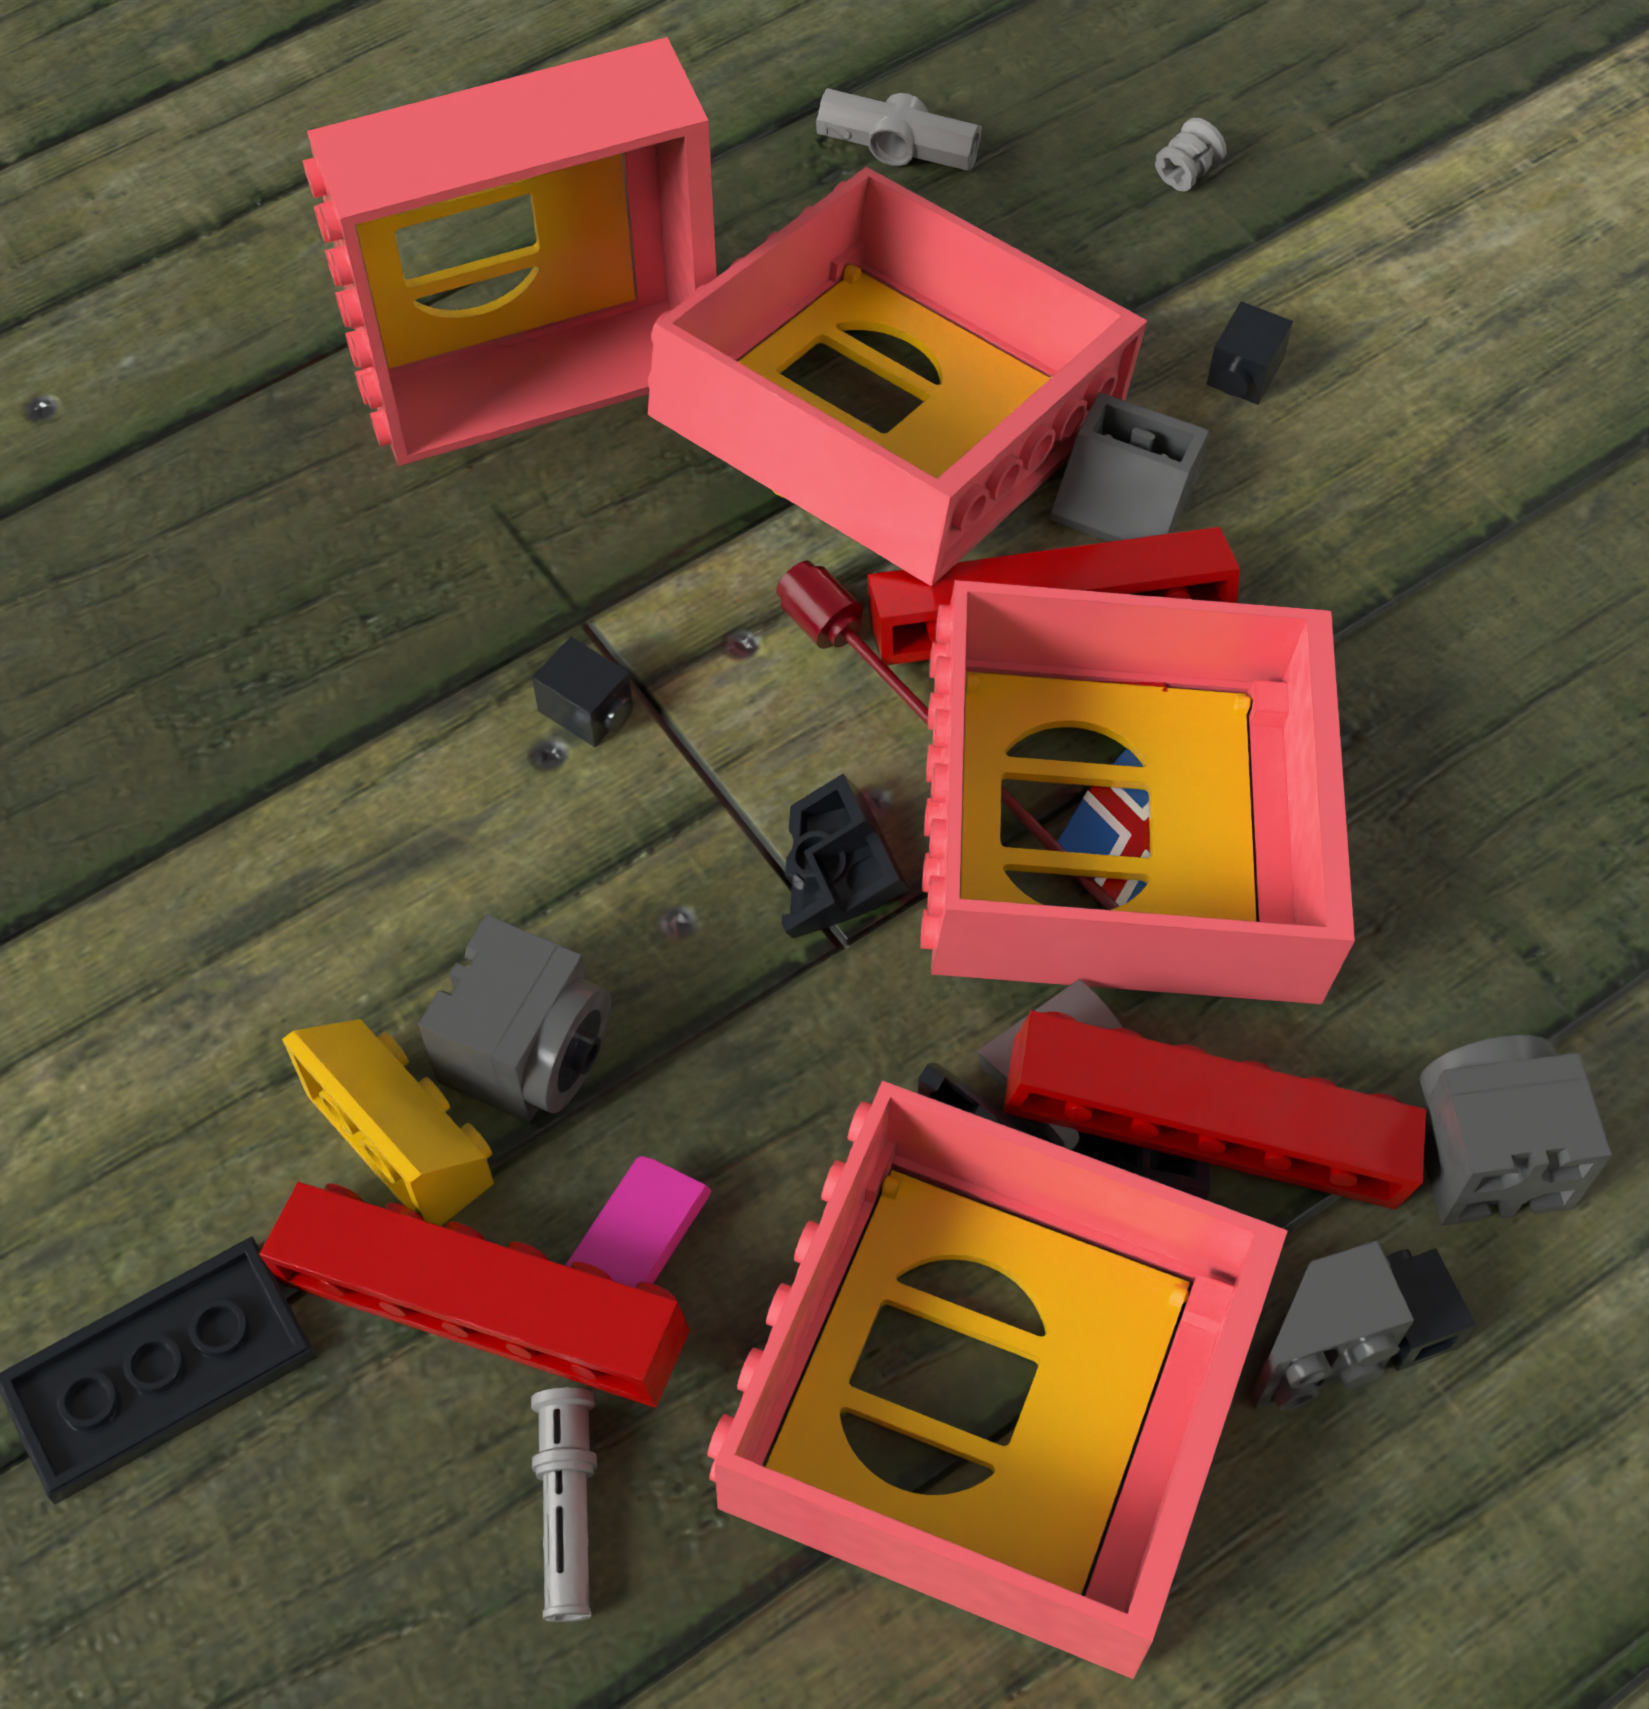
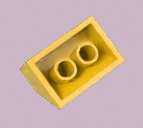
[282,1019,494,1226]

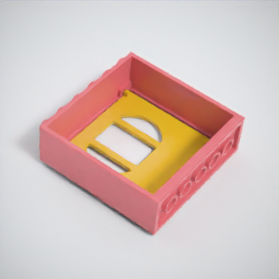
[303,37,717,466]
[648,167,1147,587]
[920,580,1355,1004]
[707,1081,1288,1679]

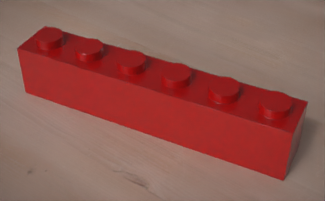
[867,527,1240,665]
[1003,1010,1426,1210]
[259,1181,690,1408]

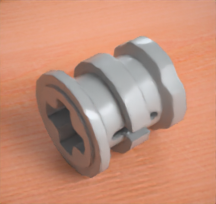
[1155,118,1227,191]

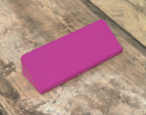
[565,1156,712,1288]

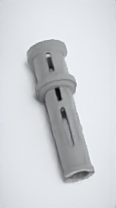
[531,1387,597,1622]

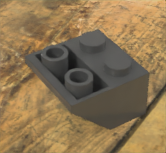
[1050,392,1210,542]
[1249,1241,1414,1410]

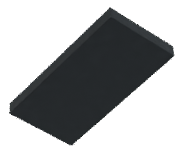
[0,1236,317,1504]

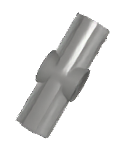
[816,88,982,171]

